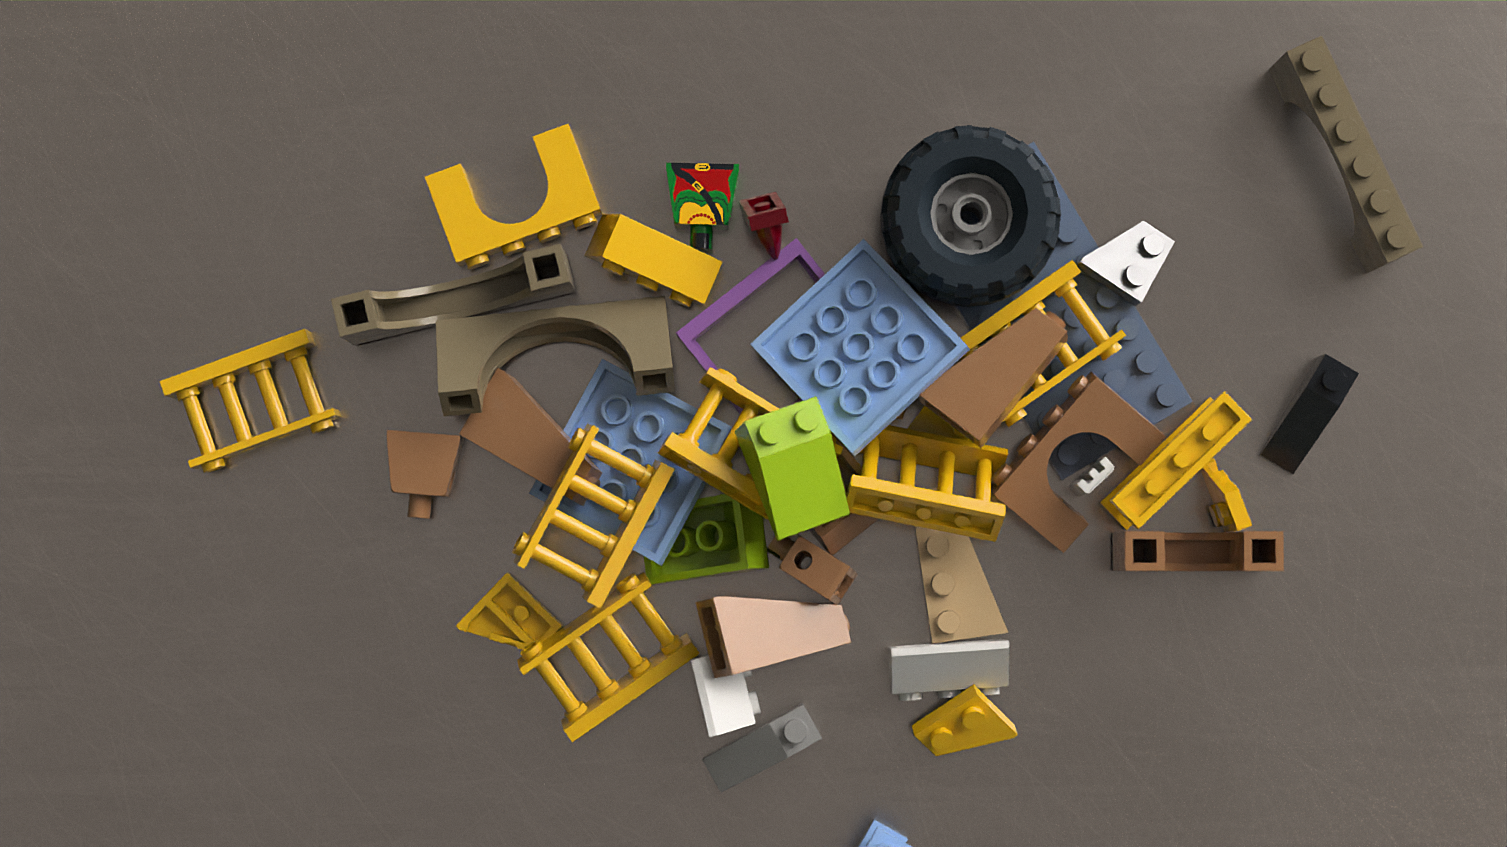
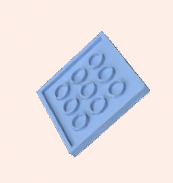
[750,239,970,456]
[529,359,732,566]

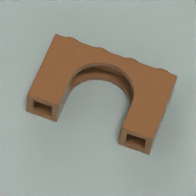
[991,372,1166,553]
[1112,531,1284,571]

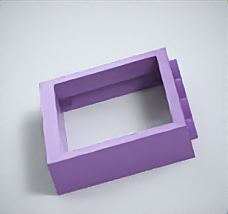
[676,238,825,415]

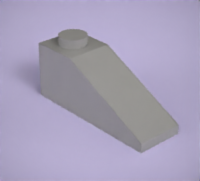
[702,702,822,793]

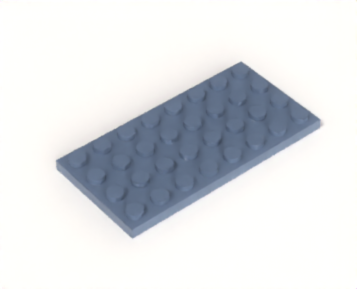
[955,141,1193,481]

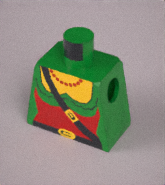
[666,162,739,251]

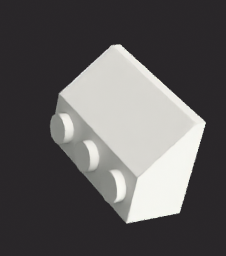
[887,639,1009,701]

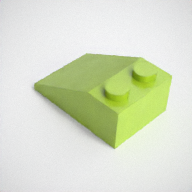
[734,396,850,541]
[644,494,769,585]

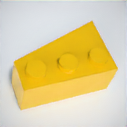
[584,214,722,307]

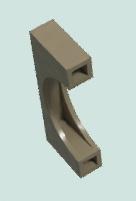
[1269,35,1423,274]
[331,244,576,345]
[436,296,675,417]

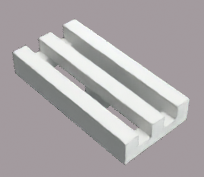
[1068,457,1115,496]

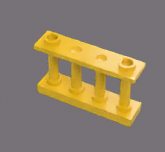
[960,260,1126,427]
[159,328,341,473]
[658,367,843,520]
[1100,391,1252,530]
[512,423,675,609]
[846,425,1008,542]
[517,572,700,742]

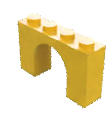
[425,124,602,269]

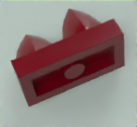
[739,192,789,260]

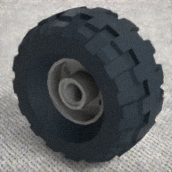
[880,125,1061,307]

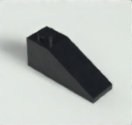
[1259,354,1359,475]

